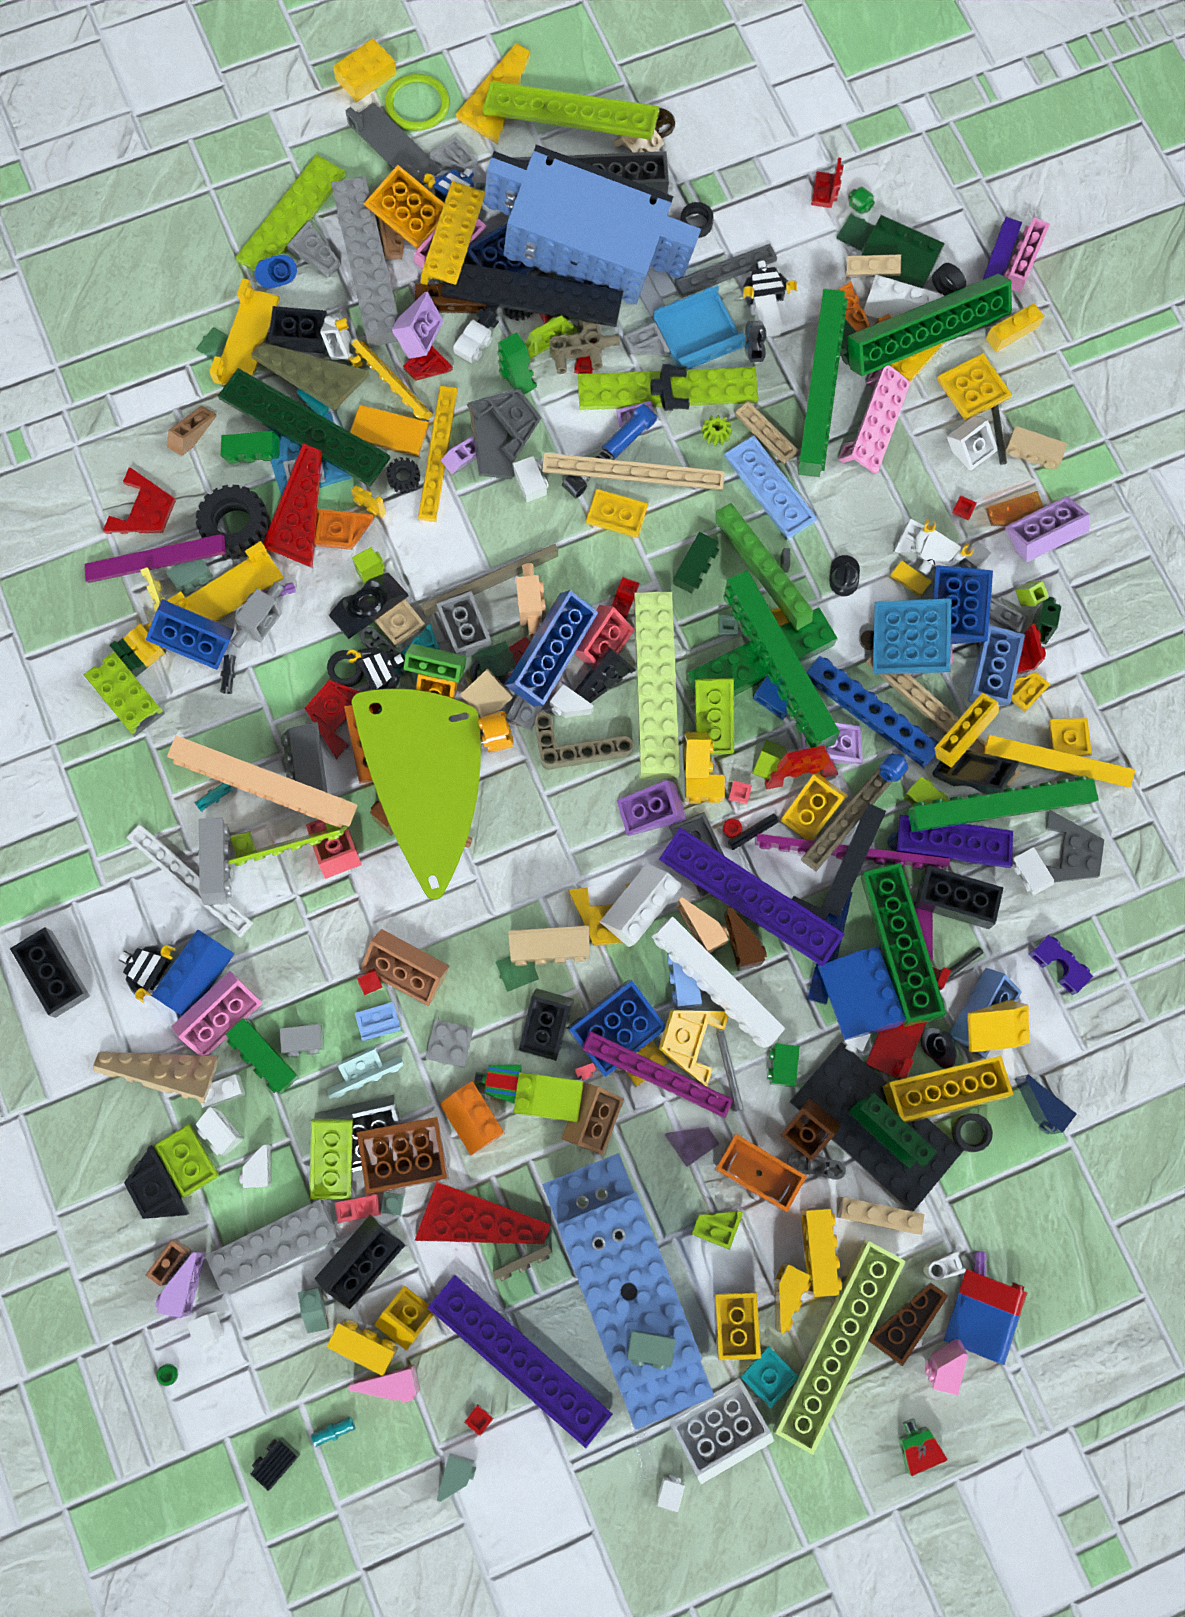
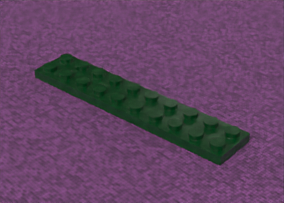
[218,368,391,487]

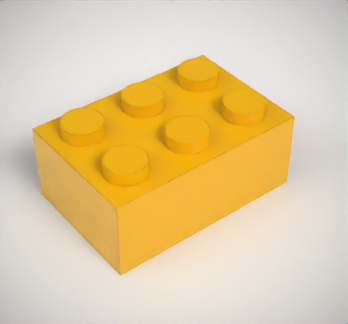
[333,38,397,102]
[713,1292,761,1360]
[327,1319,399,1376]

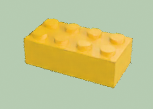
[800,1209,842,1297]

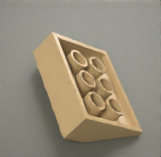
[508,926,590,966]

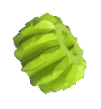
[701,414,732,447]

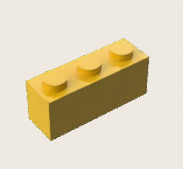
[986,303,1044,352]

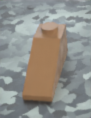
[167,405,216,456]

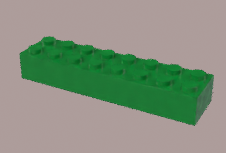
[686,607,838,696]
[861,863,946,1027]

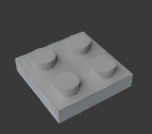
[425,1020,474,1068]

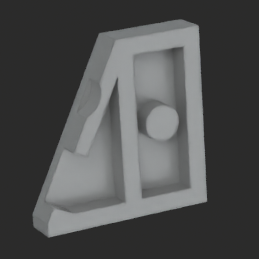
[623,323,670,355]

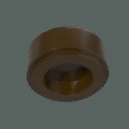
[859,630,874,650]

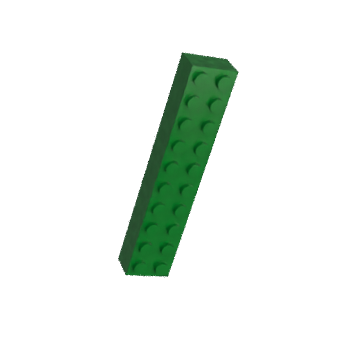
[847,274,1012,377]
[798,289,848,477]
[723,570,840,749]

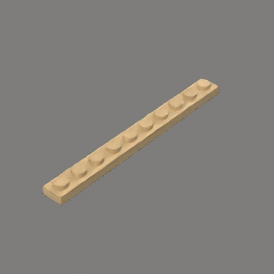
[542,453,725,491]
[866,655,1021,788]

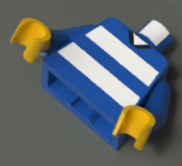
[423,168,474,203]

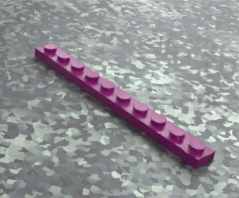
[755,834,950,870]

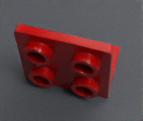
[811,157,844,208]
[1017,624,1046,674]

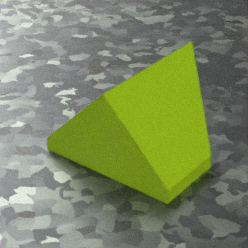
[752,740,788,780]

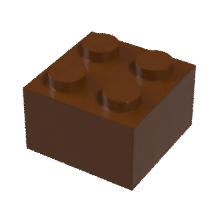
[780,1098,841,1161]

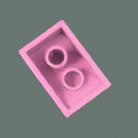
[348,1365,420,1403]

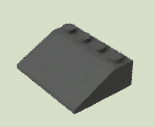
[314,1095,401,1172]

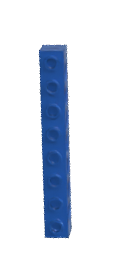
[806,656,939,768]

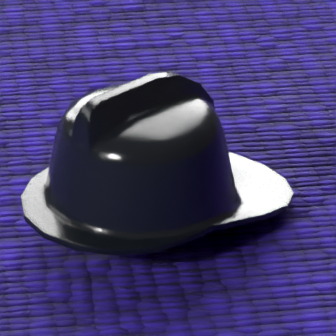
[829,555,860,596]
[921,1028,957,1069]

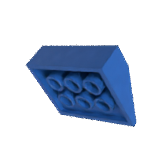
[932,565,993,644]
[818,946,906,1041]
[567,980,666,1077]

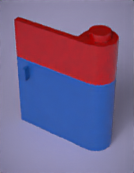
[943,1269,1028,1365]

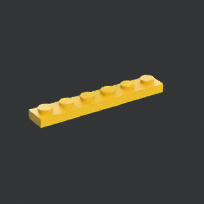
[352,338,433,420]

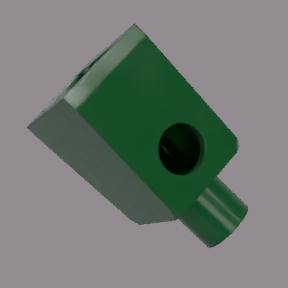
[1032,597,1062,645]

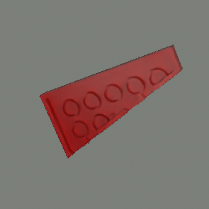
[263,444,322,568]
[414,1182,551,1244]

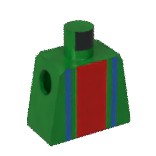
[474,1064,522,1104]

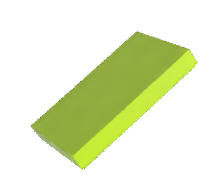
[154,1124,220,1198]

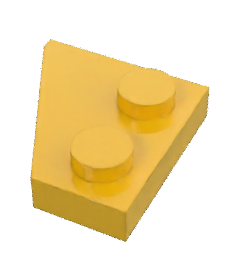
[351,485,386,519]
[1011,672,1051,712]

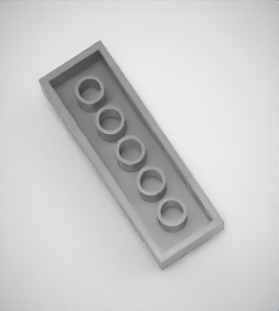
[205,1200,339,1294]

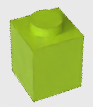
[1015,581,1049,606]

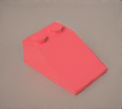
[306,819,362,879]

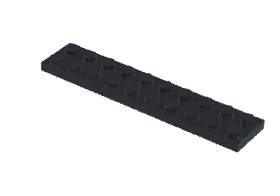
[441,263,623,327]

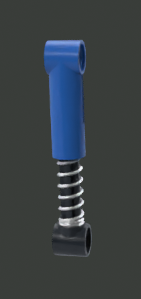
[562,404,658,499]

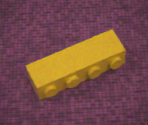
[935,692,999,768]

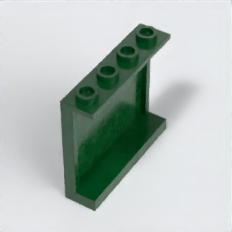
[848,1093,937,1169]

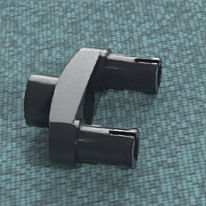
[650,364,690,411]

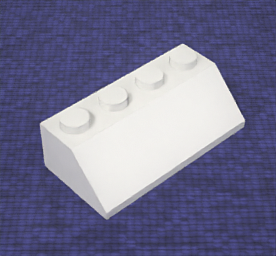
[864,275,944,320]
[600,864,682,947]

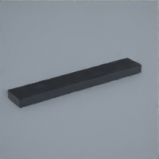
[821,803,886,917]

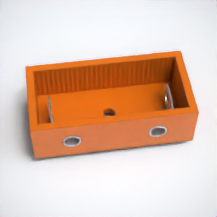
[714,1134,807,1212]

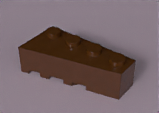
[868,1283,949,1366]

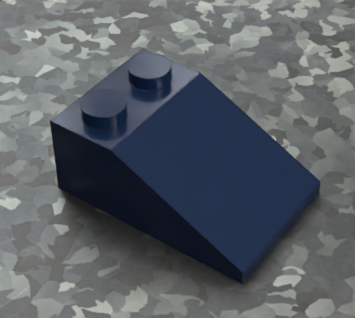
[1015,1074,1077,1134]

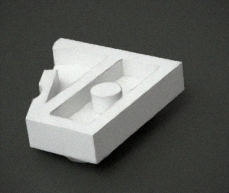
[894,519,924,552]

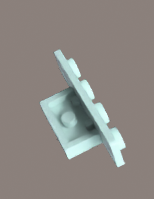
[327,1047,404,1099]

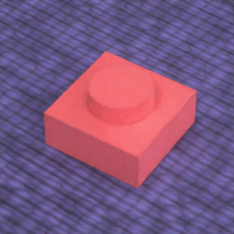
[728,781,752,805]
[575,1063,596,1080]

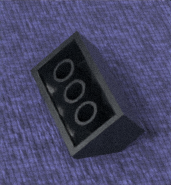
[314,1214,405,1309]

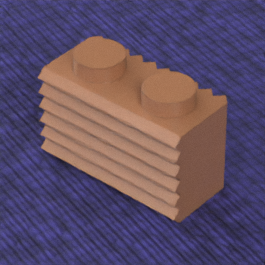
[146,1239,191,1286]

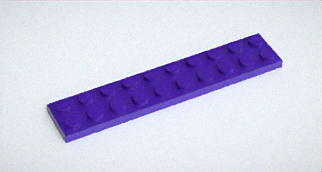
[659,828,845,967]
[428,1275,613,1448]

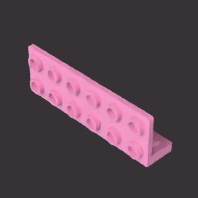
[838,365,910,474]

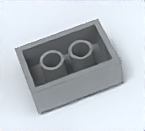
[436,591,492,657]

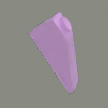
[441,436,476,475]

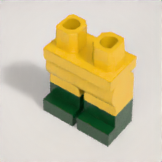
[109,621,166,677]

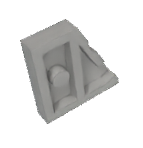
[430,137,478,173]

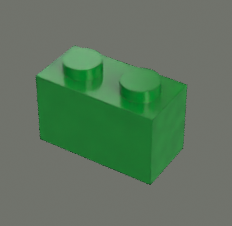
[767,1043,800,1088]

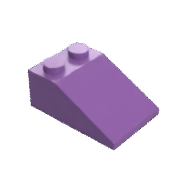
[617,780,686,836]

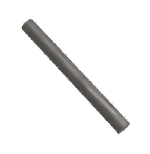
[716,1031,743,1111]

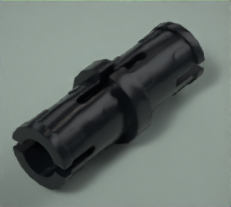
[220,655,236,694]

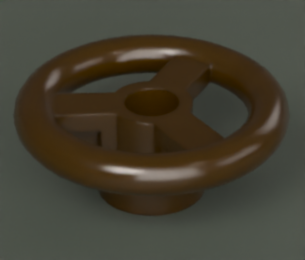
[655,108,676,138]

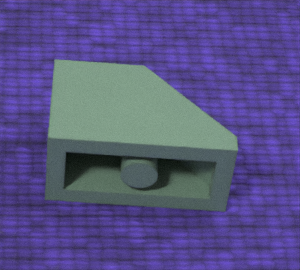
[298,1287,329,1333]
[437,1453,476,1502]

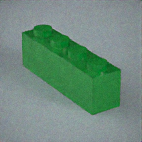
[225,1018,299,1094]

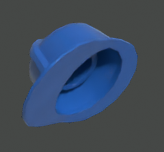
[254,255,297,289]

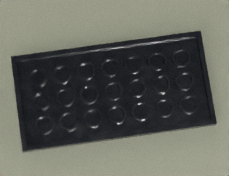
[789,1042,964,1212]

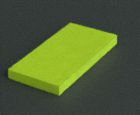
[695,678,734,754]
[310,1119,353,1199]

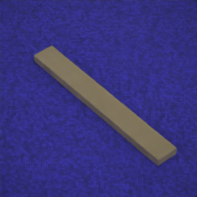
[421,544,558,617]
[801,752,894,872]

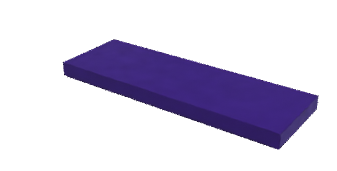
[896,814,1013,869]

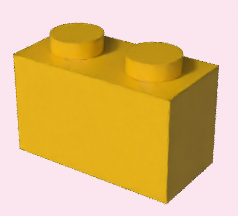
[685,775,725,804]

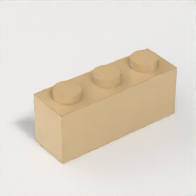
[846,255,901,278]
[1005,426,1067,470]

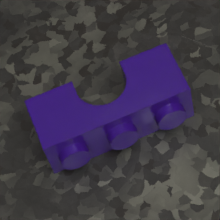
[1028,935,1093,995]

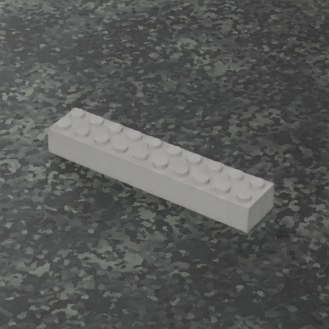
[331,176,399,347]

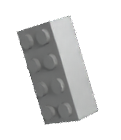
[199,817,232,905]

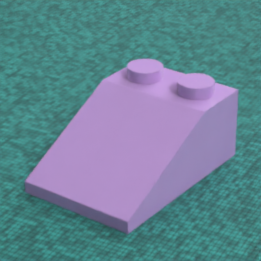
[392,292,443,359]
[802,723,863,764]
[155,1251,206,1318]

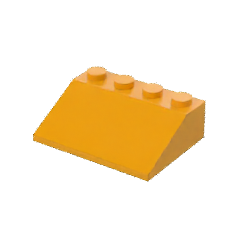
[364,165,444,249]

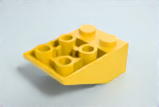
[774,1263,811,1334]

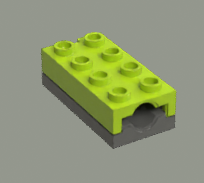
[83,652,165,737]

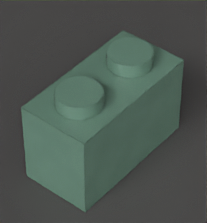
[166,559,213,595]
[627,1330,676,1370]

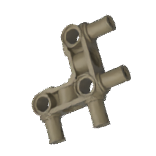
[550,321,620,374]

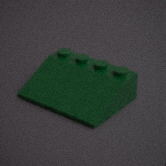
[861,215,945,289]

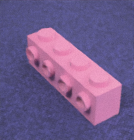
[1004,218,1050,292]

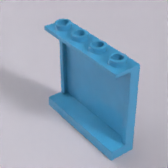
[653,285,746,370]

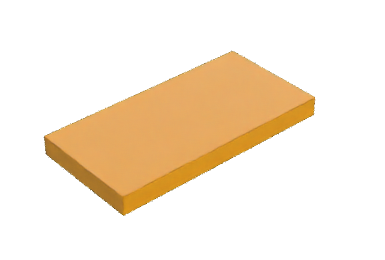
[350,405,429,457]

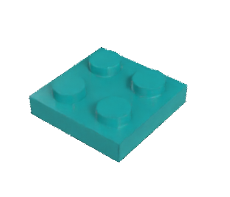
[740,1346,799,1408]

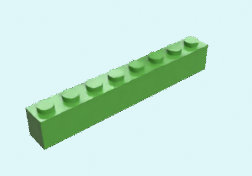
[716,503,813,631]

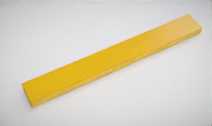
[418,385,458,522]
[983,734,1135,788]

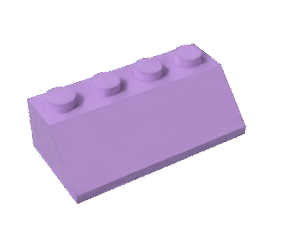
[1005,496,1090,562]

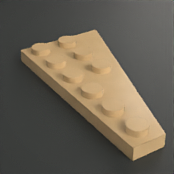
[93,1052,219,1104]

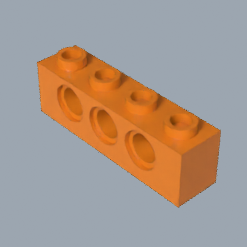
[344,705,373,784]

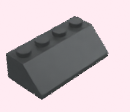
[281,722,328,793]

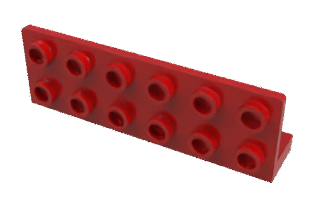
[866,967,951,1080]

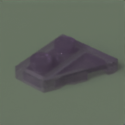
[664,1127,719,1167]

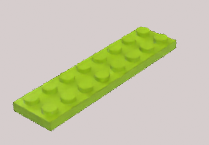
[236,154,346,271]

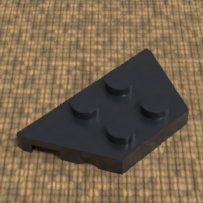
[124,1145,190,1219]

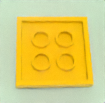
[937,353,1012,421]

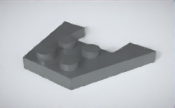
[467,389,542,463]
[1045,810,1104,883]

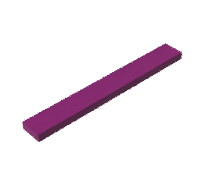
[85,534,226,583]
[581,1031,733,1118]

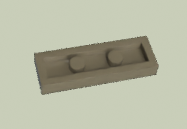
[492,1245,552,1281]

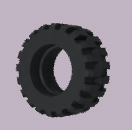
[196,484,271,559]

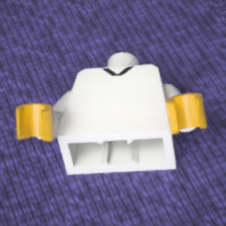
[320,315,363,368]
[915,519,974,575]

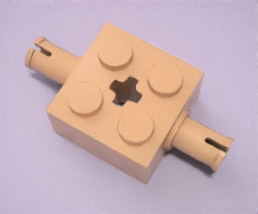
[516,563,546,638]

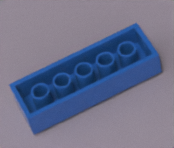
[505,590,598,707]

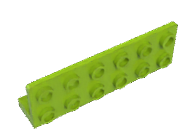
[228,822,348,866]

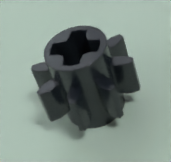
[476,307,499,329]

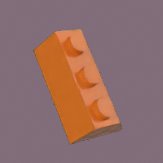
[439,1081,505,1156]

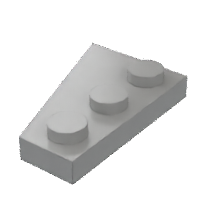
[287,221,340,277]

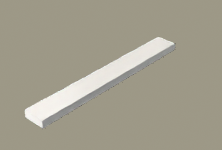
[126,823,254,938]

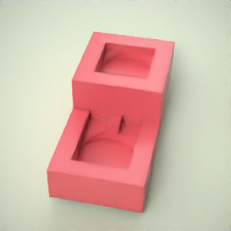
[335,1194,381,1223]

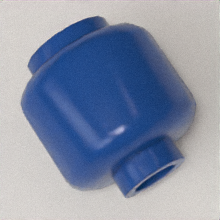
[879,753,908,782]

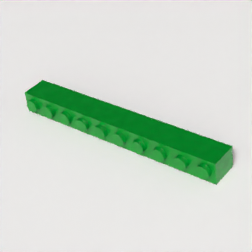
[908,776,1099,832]

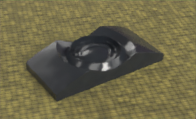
[329,573,409,639]
[932,750,1019,793]

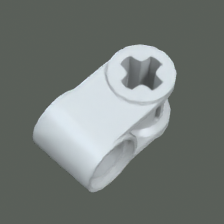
[923,1251,966,1280]

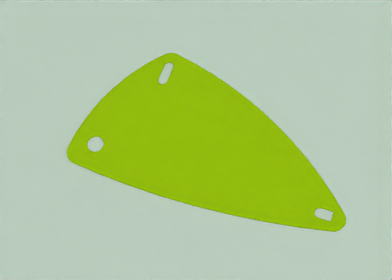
[352,689,481,900]

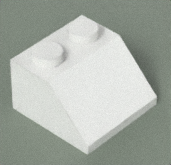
[947,416,998,470]
[196,1107,244,1156]

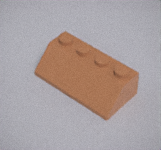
[361,929,450,1006]

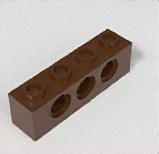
[415,283,487,313]

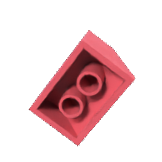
[574,605,635,667]

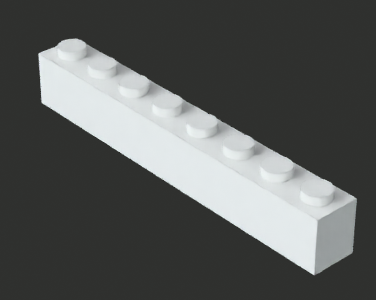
[651,917,785,1048]

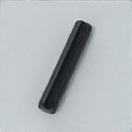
[728,813,779,850]

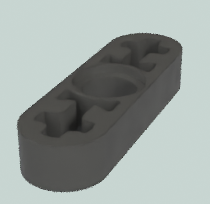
[360,627,404,669]
[787,1152,846,1180]

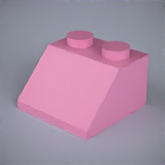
[925,1339,968,1395]

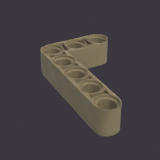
[535,712,633,769]

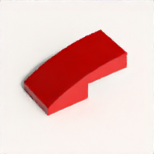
[611,577,640,620]

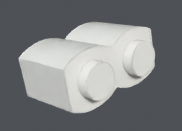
[453,320,492,364]

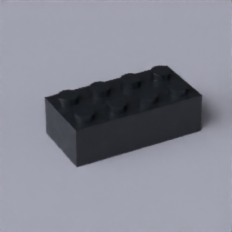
[914,865,1004,929]
[10,927,90,1018]

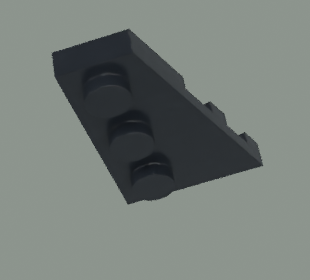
[574,647,636,703]

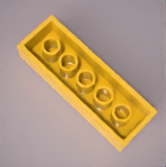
[883,1056,1014,1123]

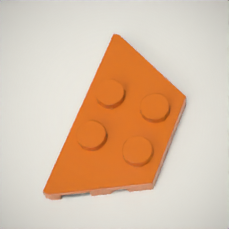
[315,509,374,550]

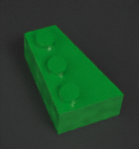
[497,332,537,395]

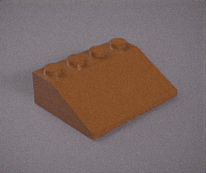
[357,1117,449,1195]

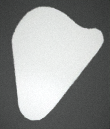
[840,164,880,200]

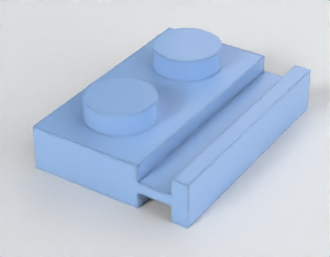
[355,1002,401,1041]

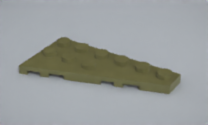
[251,342,369,410]

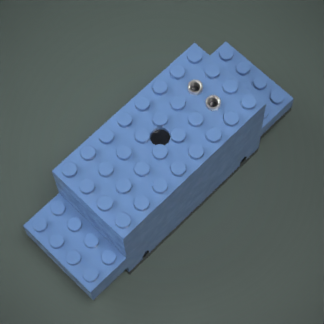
[484,144,701,305]
[542,1153,715,1430]

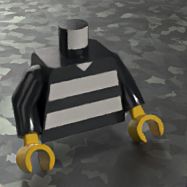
[742,261,797,305]
[346,648,405,705]
[119,945,176,1003]

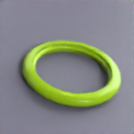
[385,74,449,131]

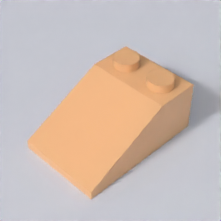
[676,897,729,953]

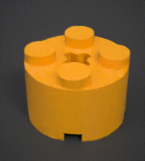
[478,711,514,753]

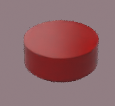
[722,818,742,838]

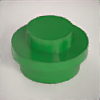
[157,1364,178,1386]

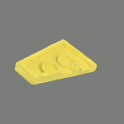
[141,568,166,612]

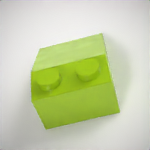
[513,1073,583,1122]

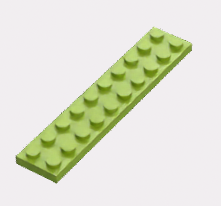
[483,81,659,140]
[578,367,758,410]

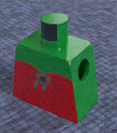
[899,1419,948,1476]

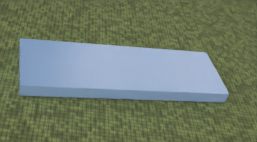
[724,435,817,540]

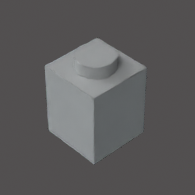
[959,541,991,569]

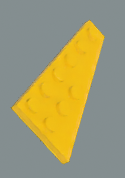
[456,43,530,145]

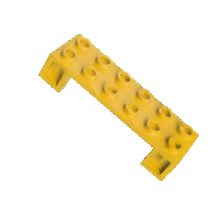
[421,181,485,285]
[209,278,280,385]
[166,541,284,622]

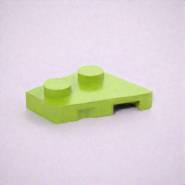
[691,1211,743,1250]

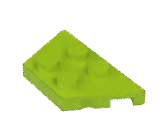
[525,315,579,359]

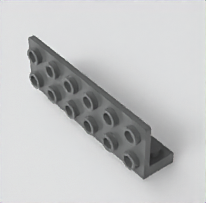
[345,103,441,185]

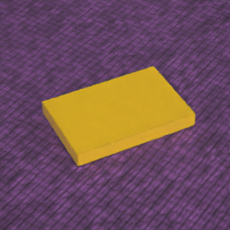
[586,489,649,538]

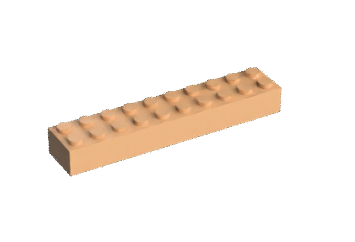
[167,735,358,828]

